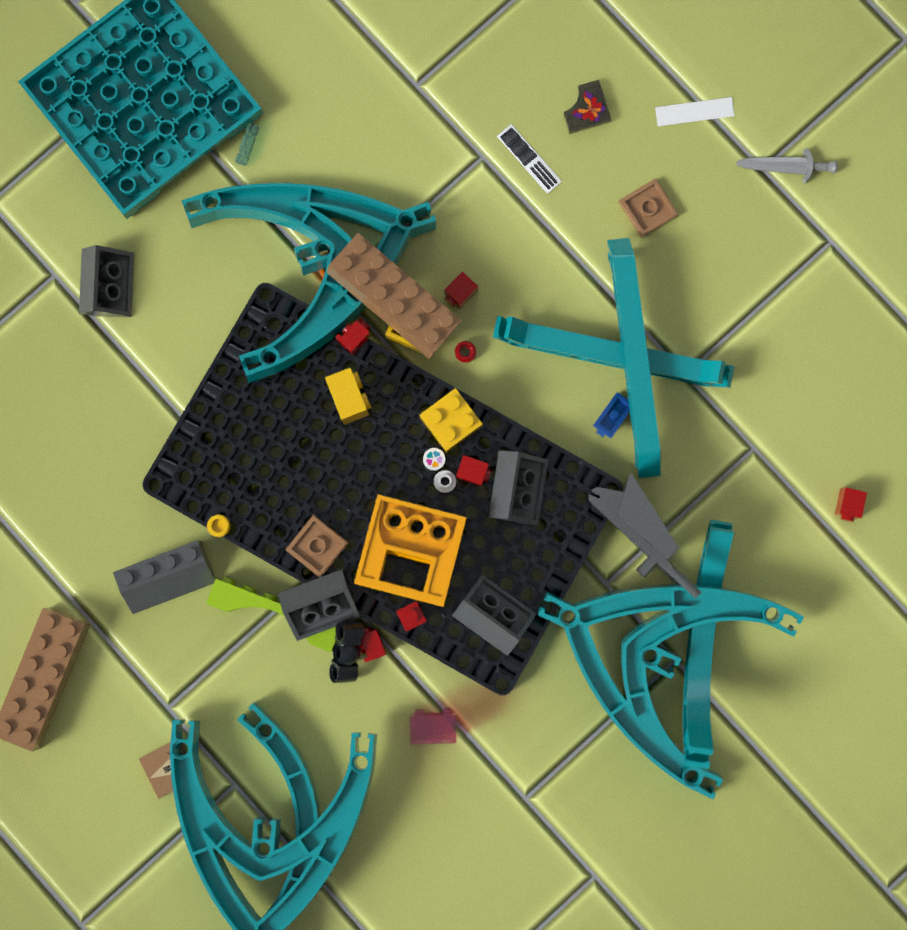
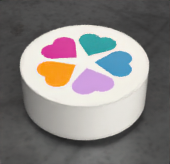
[423,448,445,471]

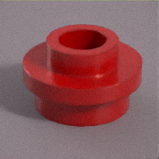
[455,341,476,363]

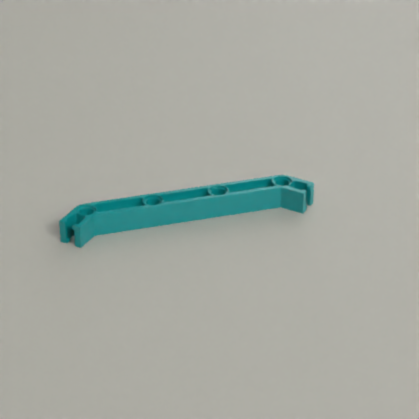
[607,238,661,478]
[492,316,735,388]

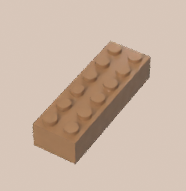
[327,233,462,359]
[0,608,90,752]

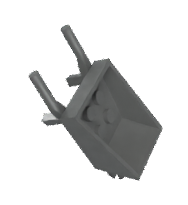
[589,473,701,599]

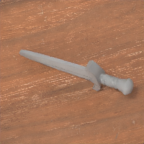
[736,148,839,184]

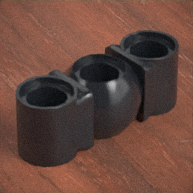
[329,620,365,683]

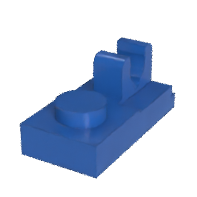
[593,392,630,438]

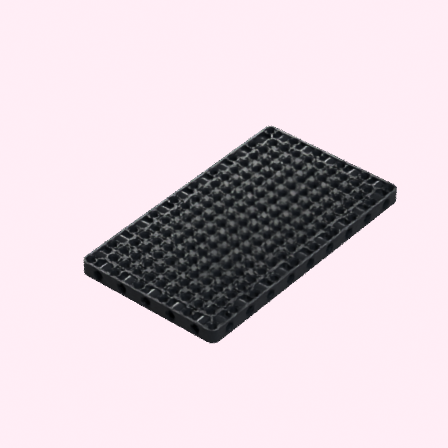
[142,283,623,695]

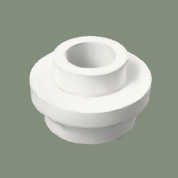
[434,470,456,493]

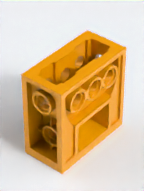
[354,494,466,607]

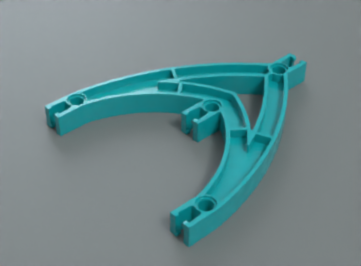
[181,183,436,383]
[538,584,804,799]
[170,719,377,930]

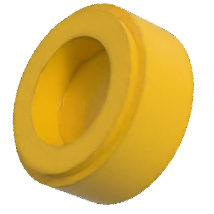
[207,515,231,537]

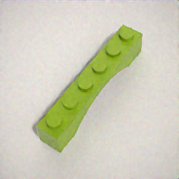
[206,576,337,652]

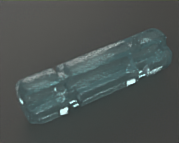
[235,123,259,166]

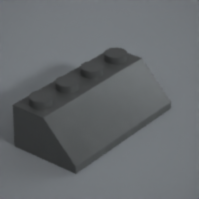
[113,540,215,614]

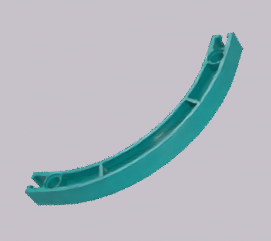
[683,519,734,769]
[237,702,320,918]

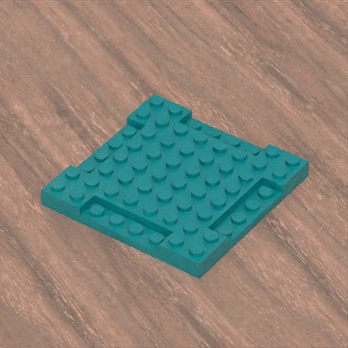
[18,0,264,219]

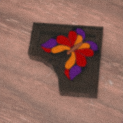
[563,80,611,134]

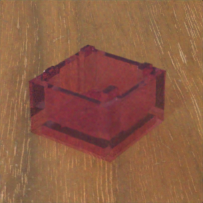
[410,708,456,744]

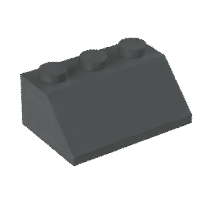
[79,245,134,317]
[489,451,548,526]
[278,569,360,641]
[452,575,536,656]

